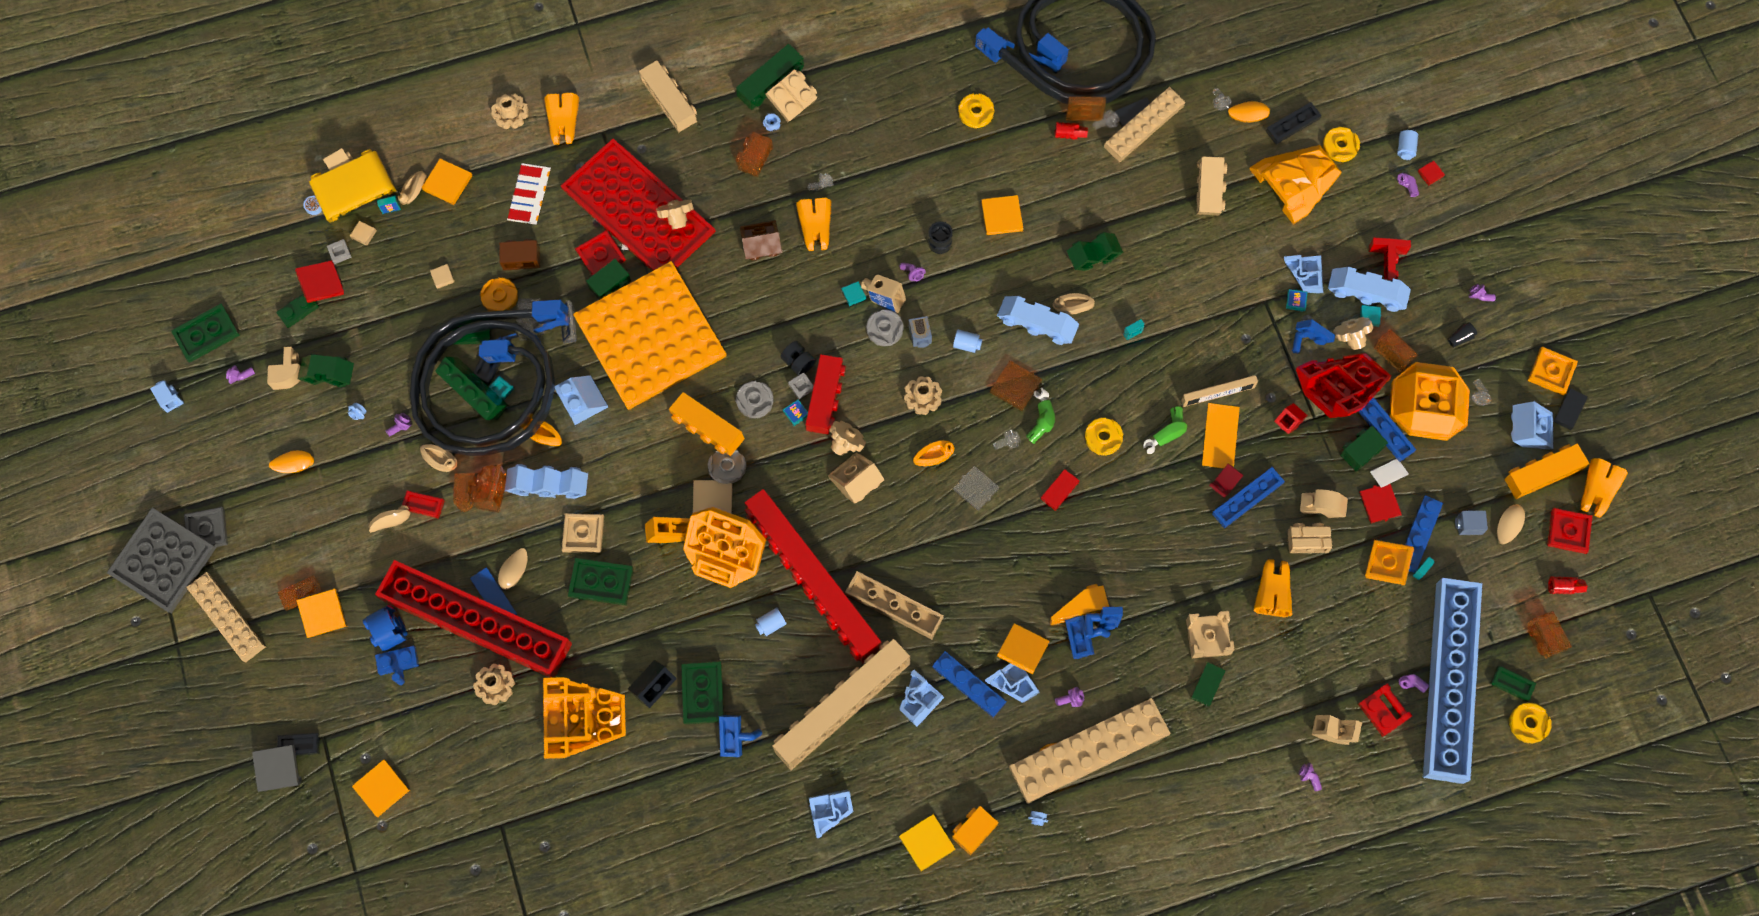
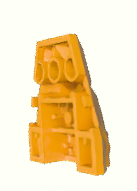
[1250,145,1342,224]
[543,677,626,759]

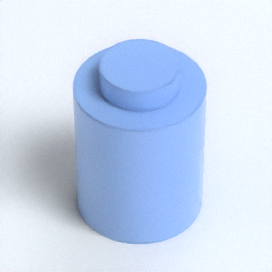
[1398,130,1418,160]
[953,329,983,353]
[755,607,786,636]

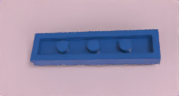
[1358,397,1416,462]
[1212,467,1285,529]
[1404,495,1443,573]
[932,651,1006,718]

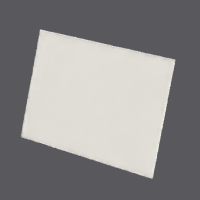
[1370,459,1408,488]

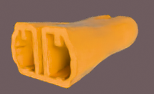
[544,93,579,145]
[796,198,831,251]
[1581,458,1628,518]
[1253,559,1292,617]

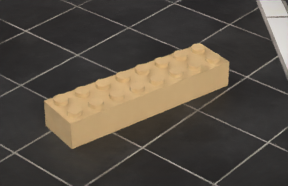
[773,639,910,770]

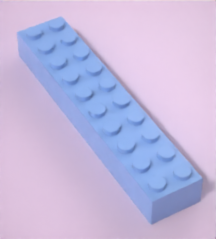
[1423,578,1482,784]

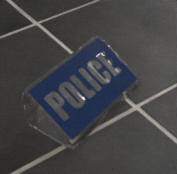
[561,300,577,343]

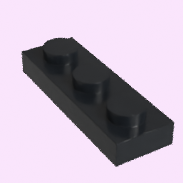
[1266,102,1322,144]

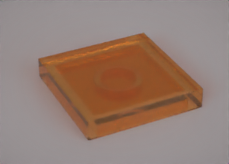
[1066,97,1106,121]
[990,361,1042,411]

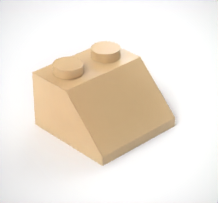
[828,452,884,504]

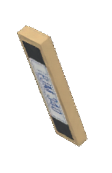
[1181,375,1258,407]

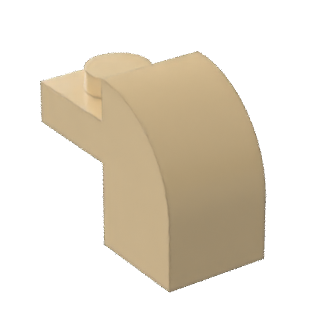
[267,347,300,390]
[1300,489,1348,518]
[1312,715,1362,745]

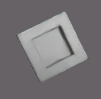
[327,239,352,264]
[788,372,814,399]

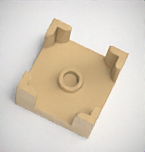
[1186,611,1235,659]

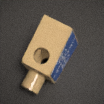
[861,275,906,314]

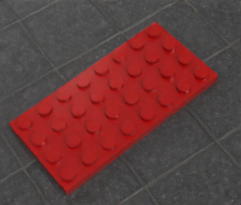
[561,139,716,271]

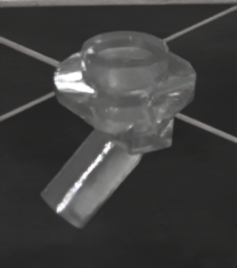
[1213,88,1232,110]
[1093,110,1119,130]
[808,172,834,190]
[1472,379,1491,406]
[993,429,1020,450]

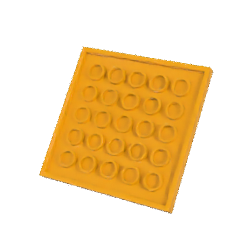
[573,261,727,410]

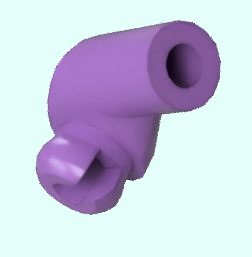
[1397,173,1419,197]
[1399,674,1430,693]

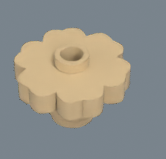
[491,94,529,129]
[656,200,694,229]
[1333,317,1374,350]
[904,376,942,415]
[829,421,866,456]
[473,664,515,705]

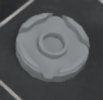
[866,309,904,347]
[736,381,774,418]
[708,450,746,484]

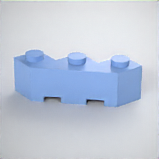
[1328,267,1411,312]
[997,296,1079,345]
[505,464,588,499]

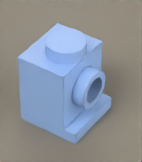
[150,380,184,413]

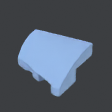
[1284,255,1324,293]
[985,663,1040,703]
[899,670,944,727]
[809,790,853,838]

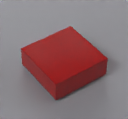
[1418,161,1445,186]

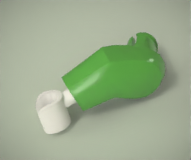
[1026,387,1055,444]
[1144,406,1187,454]

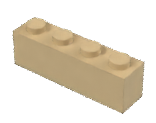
[639,61,697,133]

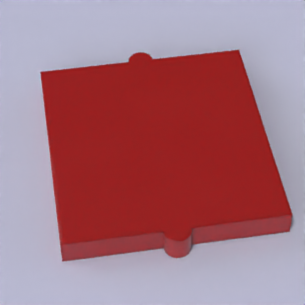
[1359,484,1402,523]

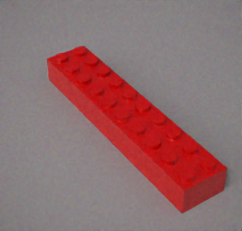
[744,489,881,664]
[375,560,572,678]

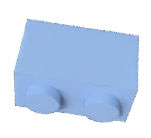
[555,376,608,425]
[1511,401,1553,450]

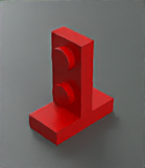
[1369,237,1411,282]

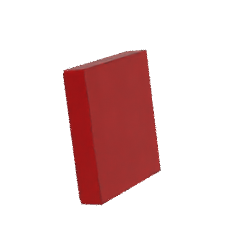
[575,230,626,276]
[295,261,344,303]
[1547,508,1593,554]

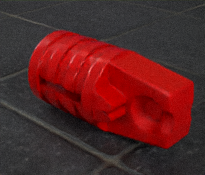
[1055,122,1088,140]
[1548,576,1588,594]

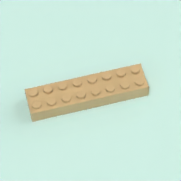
[1104,87,1185,162]
[845,571,944,640]
[186,572,265,663]

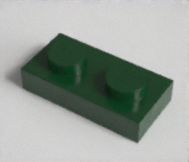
[276,294,319,328]

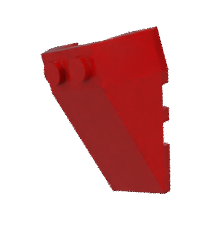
[1296,353,1391,418]

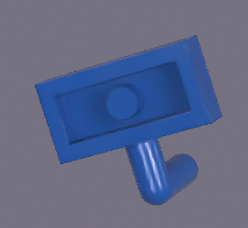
[1292,319,1335,353]
[1084,607,1123,638]
[1065,615,1110,659]
[375,646,419,685]
[719,715,762,757]

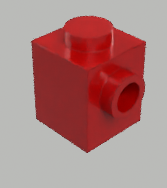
[1274,403,1308,434]

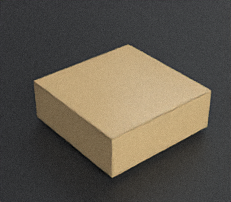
[350,221,376,246]
[430,264,454,289]

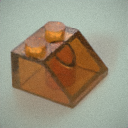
[472,464,507,513]

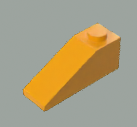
[645,517,690,543]
[1050,584,1109,625]

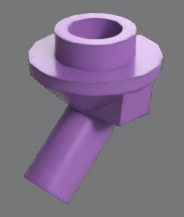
[900,262,925,281]
[1468,284,1496,301]
[226,365,255,384]
[386,413,412,437]
[1055,687,1084,707]
[1299,762,1322,791]

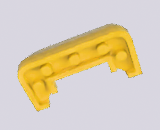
[309,149,397,223]

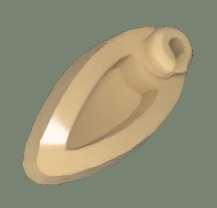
[398,171,427,205]
[1053,293,1095,315]
[420,444,457,472]
[1497,504,1525,545]
[369,505,411,533]
[498,548,527,590]

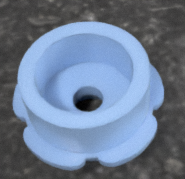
[763,114,781,131]
[348,403,366,420]
[1028,811,1048,826]

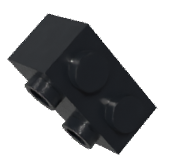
[628,660,677,708]

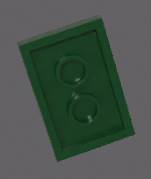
[171,303,240,363]
[568,558,634,606]
[681,662,724,725]

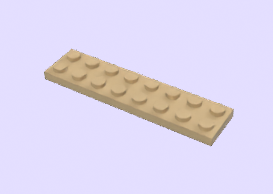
[1009,698,1171,804]

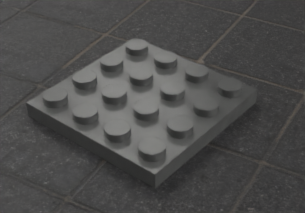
[107,508,217,613]

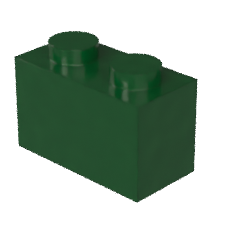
[586,259,631,300]
[1340,426,1388,472]

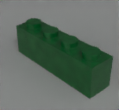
[736,44,804,110]
[435,357,508,420]

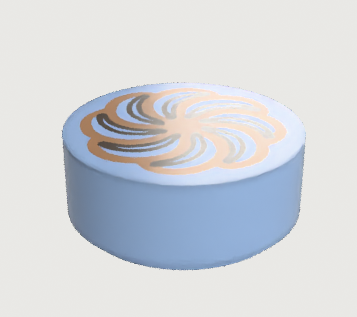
[303,196,322,215]

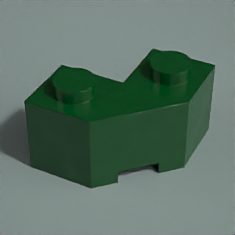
[1067,232,1123,271]
[298,354,354,388]

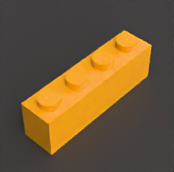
[669,392,745,456]
[1504,444,1590,499]

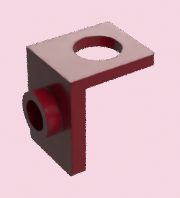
[1209,463,1243,497]

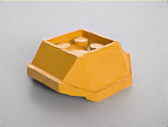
[1389,362,1470,441]
[683,507,766,588]

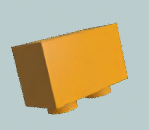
[952,806,999,855]

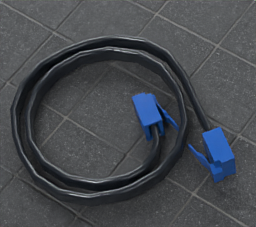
[975,0,1156,107]
[410,300,570,456]

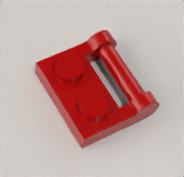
[1358,683,1412,737]

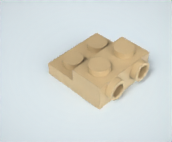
[765,70,818,122]

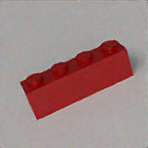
[806,354,846,435]

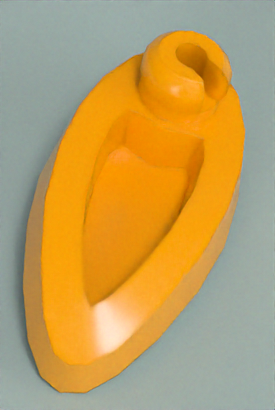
[1228,101,1270,122]
[523,419,562,446]
[913,440,954,466]
[269,450,314,473]

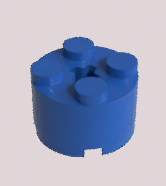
[363,605,408,651]

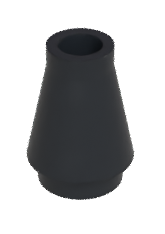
[1447,322,1477,348]

